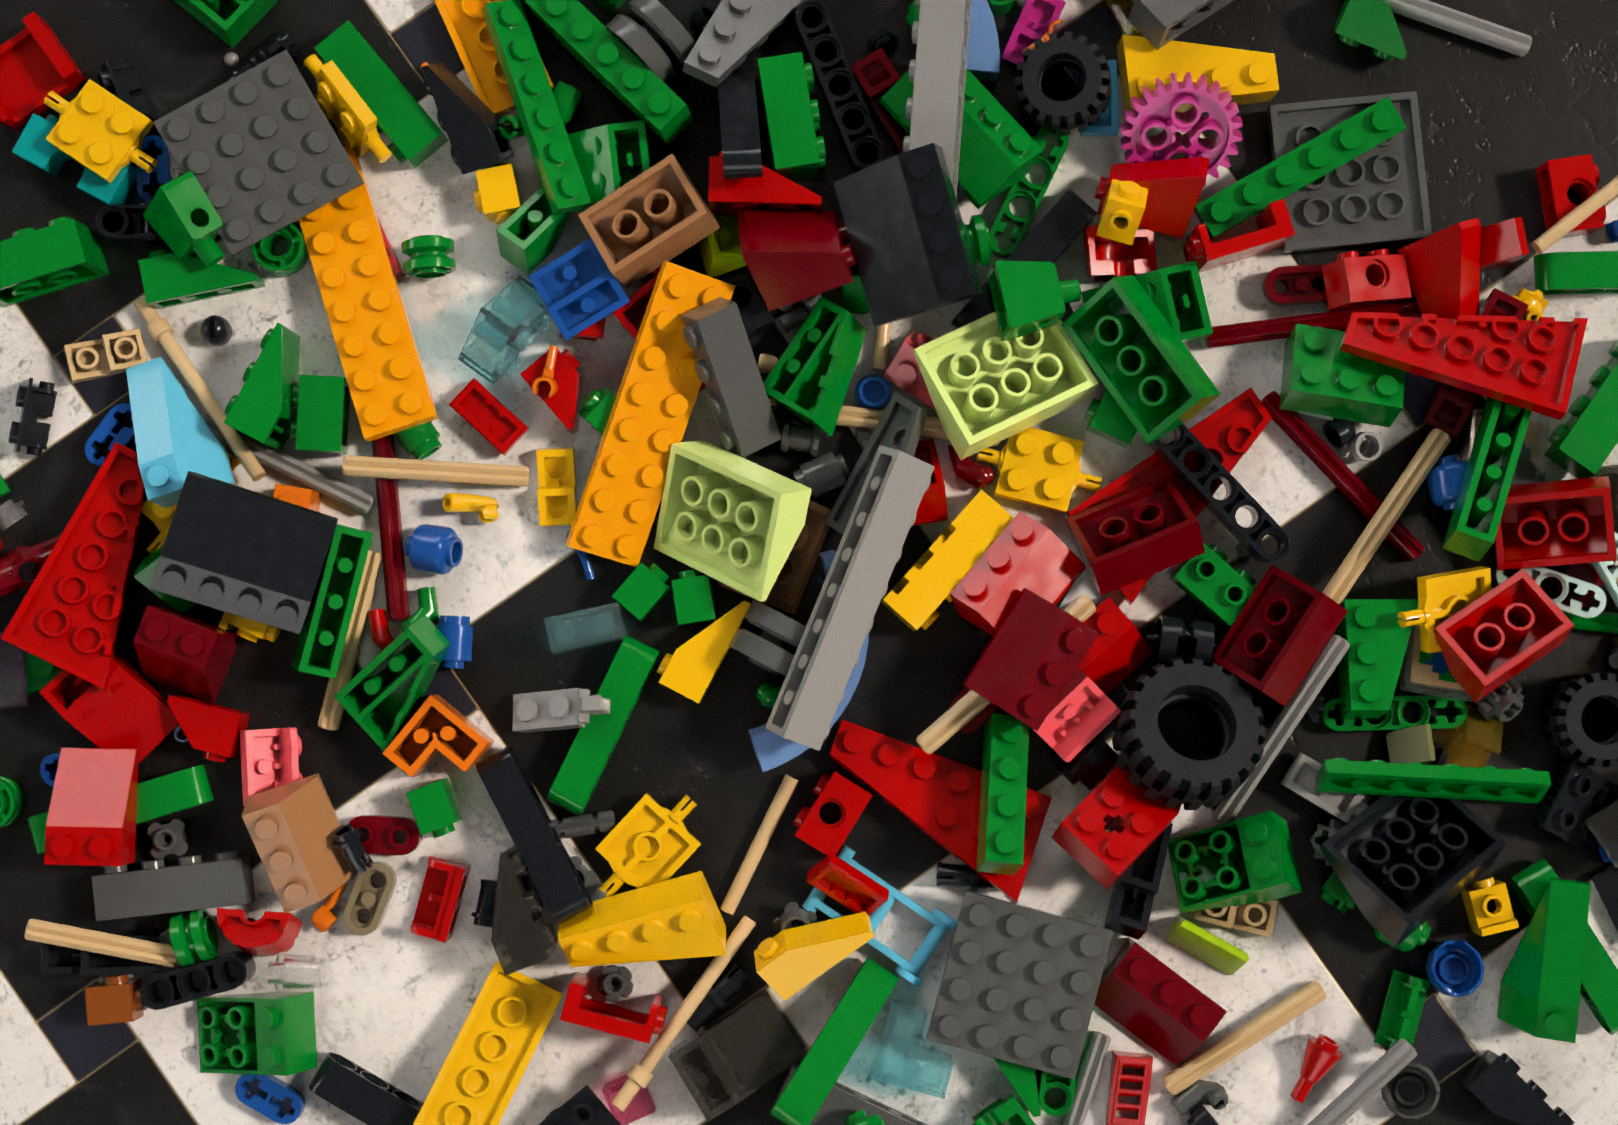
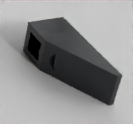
[422,61,515,175]
[1457,1050,1575,1125]

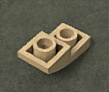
[64,328,148,384]
[1195,900,1280,938]

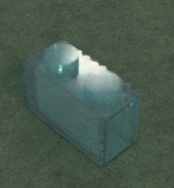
[544,602,628,654]

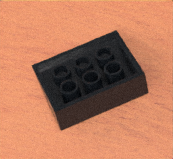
[833,143,983,327]
[150,471,338,634]
[1320,795,1506,947]

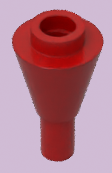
[1290,1034,1343,1103]

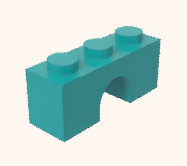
[12,113,137,205]

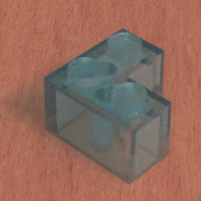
[458,275,552,385]
[870,998,954,1099]

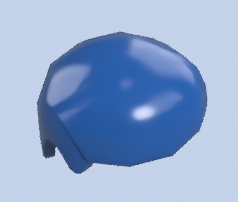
[1425,940,1485,997]

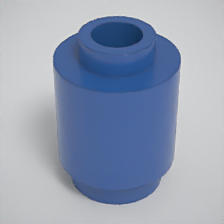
[436,615,473,669]

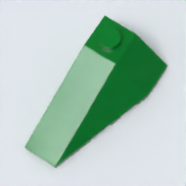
[1497,878,1591,1043]

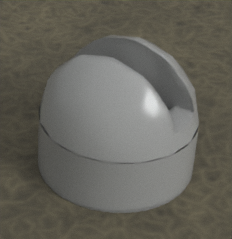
[1348,432,1382,461]

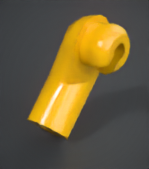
[443,493,499,523]

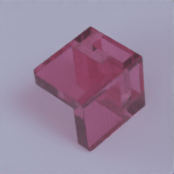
[602,1074,656,1125]

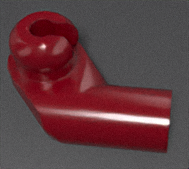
[948,445,995,488]

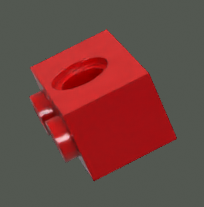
[1536,154,1606,238]
[1322,249,1412,310]
[793,770,873,855]

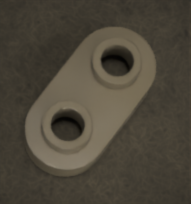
[343,861,397,936]

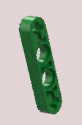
[989,127,1069,258]
[1319,695,1468,731]

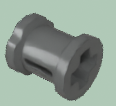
[780,419,821,457]

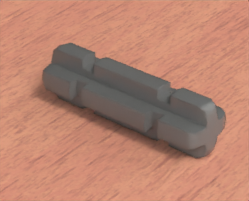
[548,810,616,839]

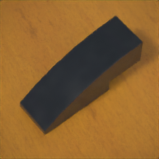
[1104,823,1173,940]
[41,933,160,976]

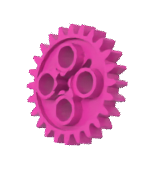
[1120,72,1243,187]

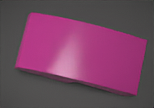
[1001,0,1066,65]

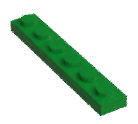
[482,0,591,215]
[1194,97,1407,240]
[1315,758,1551,803]

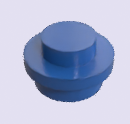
[855,374,892,410]

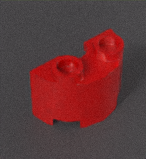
[1083,225,1157,281]
[217,908,302,957]

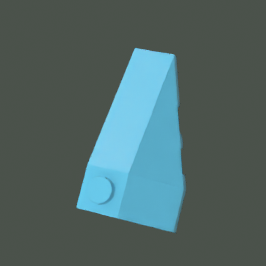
[126,357,235,508]

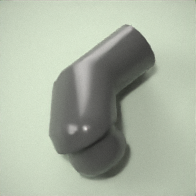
[778,293,822,333]
[1170,1080,1229,1115]

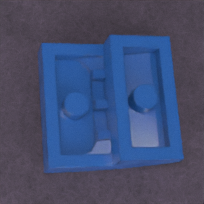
[528,238,631,341]

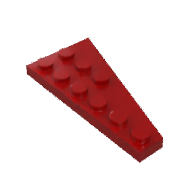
[1340,312,1588,420]
[1066,388,1272,605]
[1,442,146,691]
[828,719,1052,903]

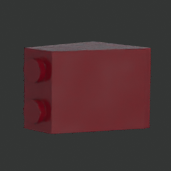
[737,209,857,311]
[133,605,241,704]

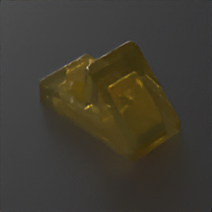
[1446,704,1503,768]

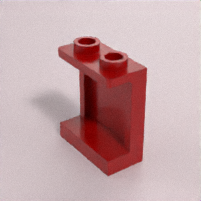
[0,11,87,130]
[1183,199,1296,273]
[560,972,668,1044]

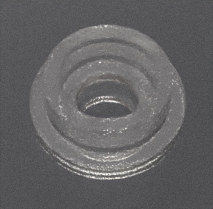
[0,498,28,531]

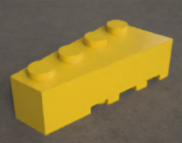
[1116,34,1279,112]
[881,489,1014,631]
[557,871,727,967]

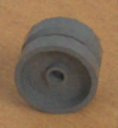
[605,0,695,83]
[729,599,806,676]

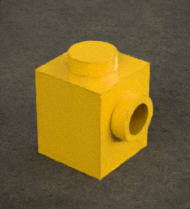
[473,163,523,224]
[1096,179,1148,245]

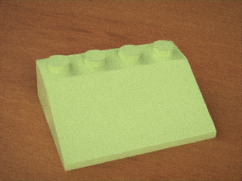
[913,312,1098,460]
[654,439,812,602]

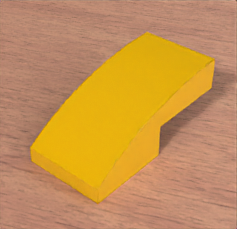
[536,447,577,526]

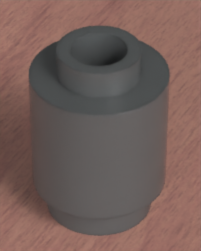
[792,451,850,499]

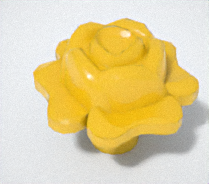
[1512,288,1548,321]

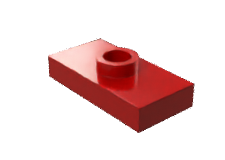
[449,378,529,456]
[806,853,889,915]

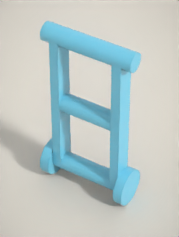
[802,844,957,987]

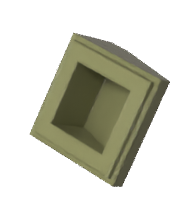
[1386,724,1435,765]

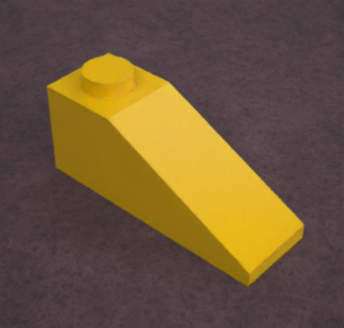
[657,600,751,704]
[754,911,874,1001]

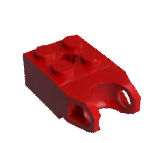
[1051,765,1182,890]

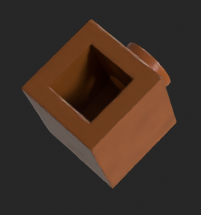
[85,974,147,1026]

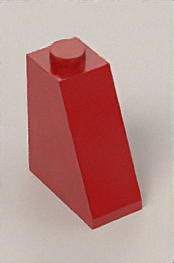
[1094,157,1209,240]
[1398,218,1481,318]

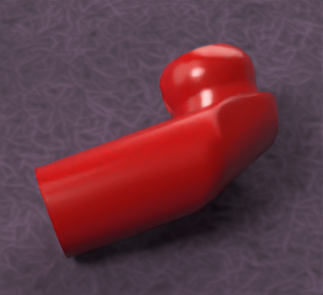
[367,609,396,651]

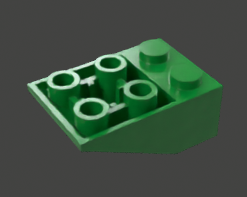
[542,120,652,213]
[1081,261,1213,345]
[223,322,300,451]
[1168,810,1302,913]
[197,991,317,1076]

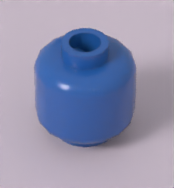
[1426,454,1468,511]
[404,524,463,575]

